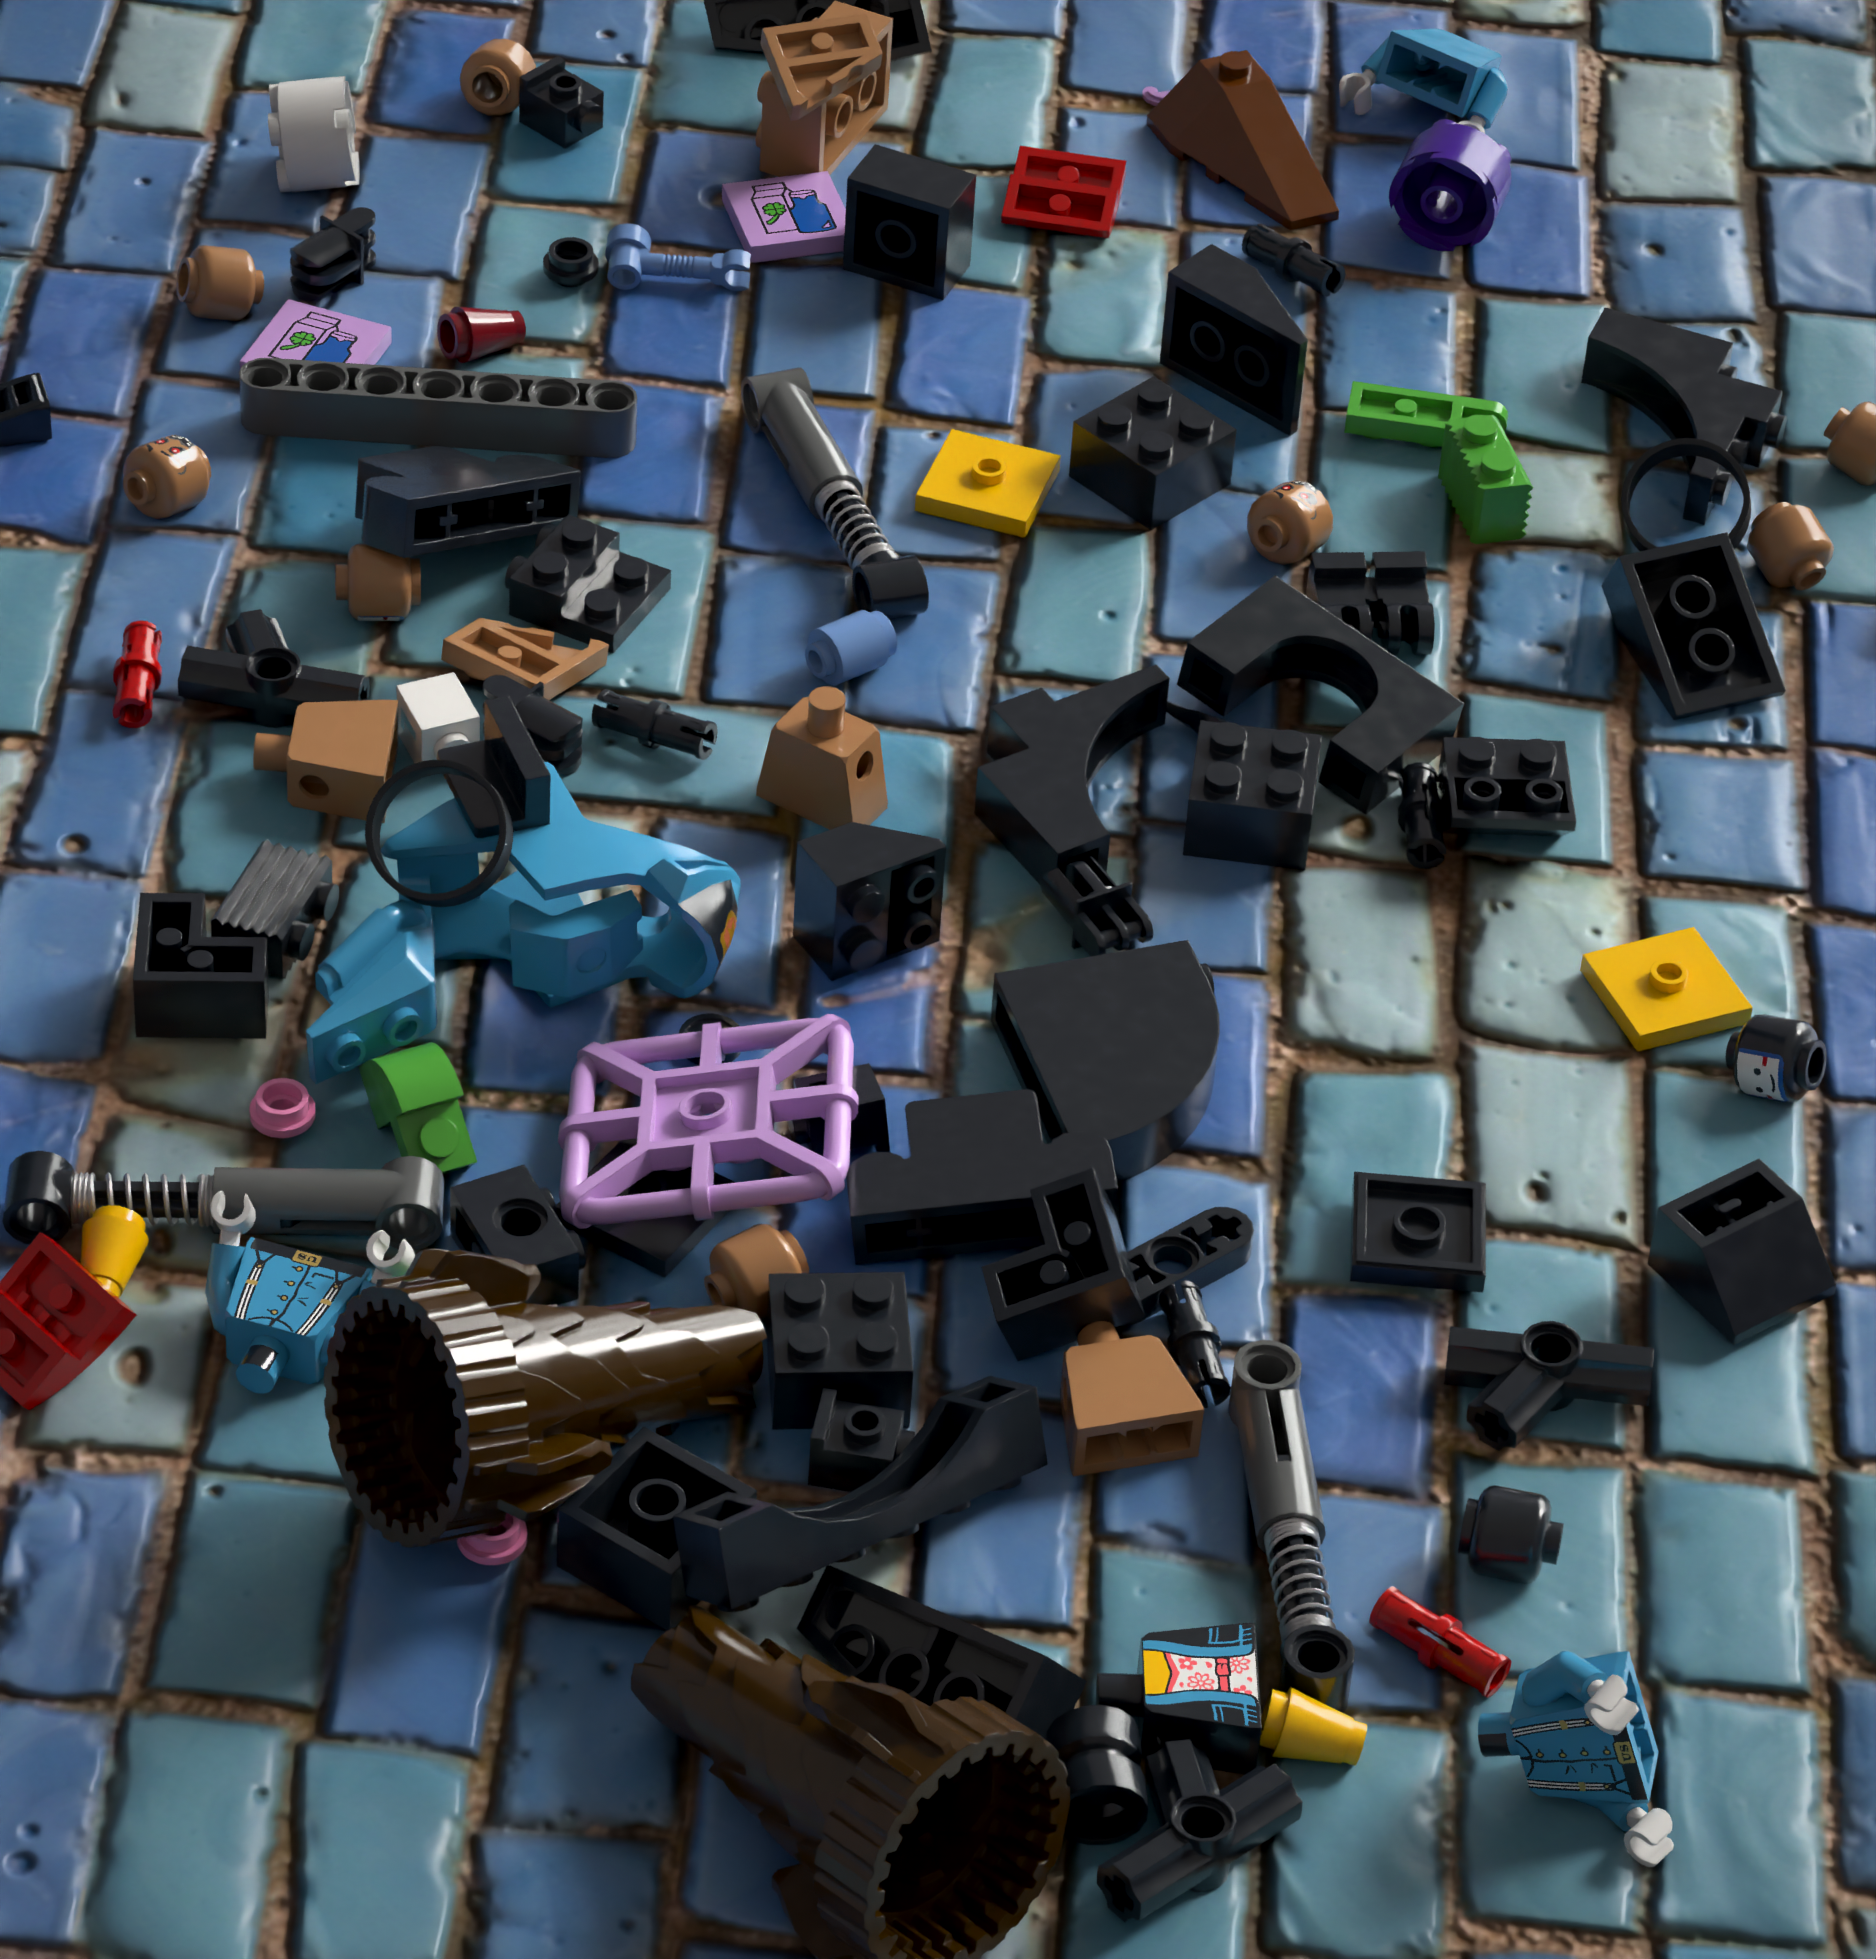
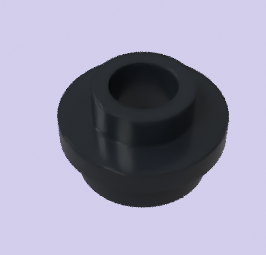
[543,237,599,287]

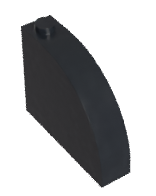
[991,940,1220,1183]

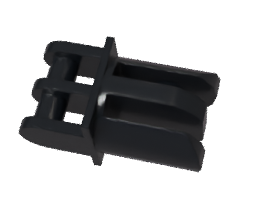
[290,207,376,301]
[483,675,583,775]
[1040,856,1153,956]

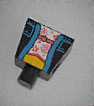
[1096,1623,1262,1775]

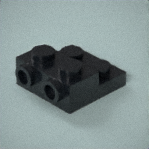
[505,514,671,653]

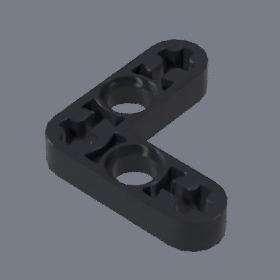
[1021,1207,1254,1326]

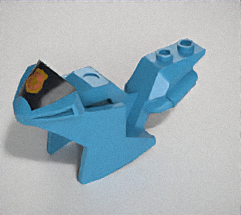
[306,762,741,1084]

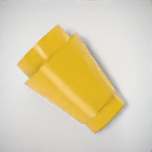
[81,1205,149,1298]
[1260,1687,1367,1766]

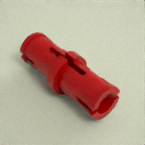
[112,621,162,728]
[1369,1586,1511,1698]

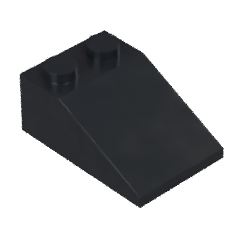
[1160,244,1308,436]
[1601,532,1786,720]

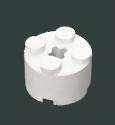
[268,76,360,193]

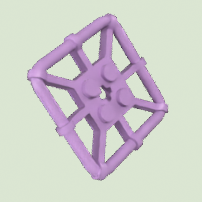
[558,1014,859,1229]

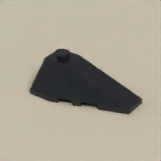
[704,0,932,62]
[796,1565,1087,1740]

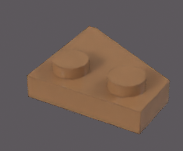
[760,13,883,121]
[441,618,609,700]

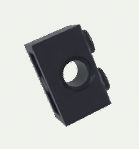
[450,1165,586,1306]

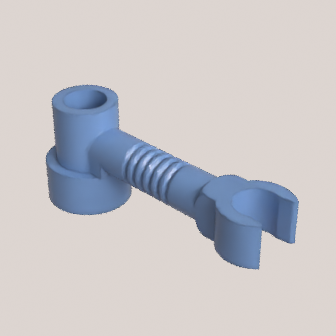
[605,223,751,291]

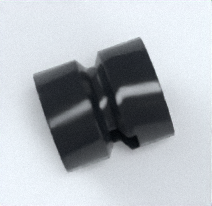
[1046,1705,1148,1845]

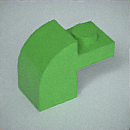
[358,1042,477,1174]

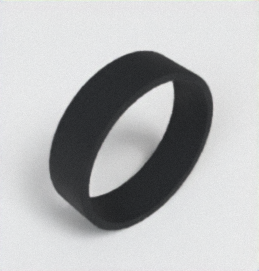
[1621,438,1751,551]
[365,760,513,907]

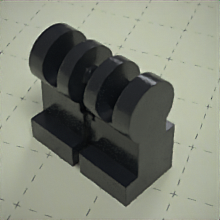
[1306,551,1435,655]

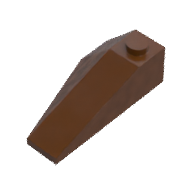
[1146,50,1339,230]

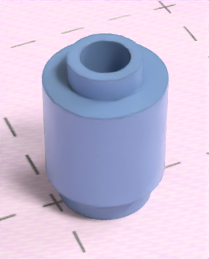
[805,610,897,686]

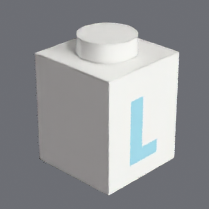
[396,672,480,764]

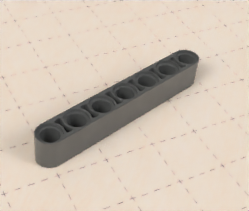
[239,358,637,458]

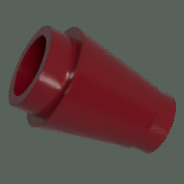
[437,307,526,363]

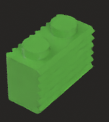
[1438,415,1533,544]

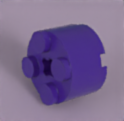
[1389,119,1511,252]

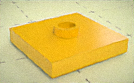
[915,429,1061,538]
[1580,927,1753,1052]

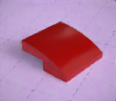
[1001,146,1126,238]
[0,1232,137,1410]

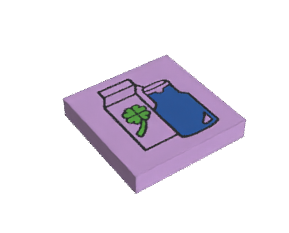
[722,171,846,263]
[240,299,392,369]

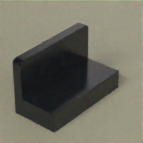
[437,696,551,838]

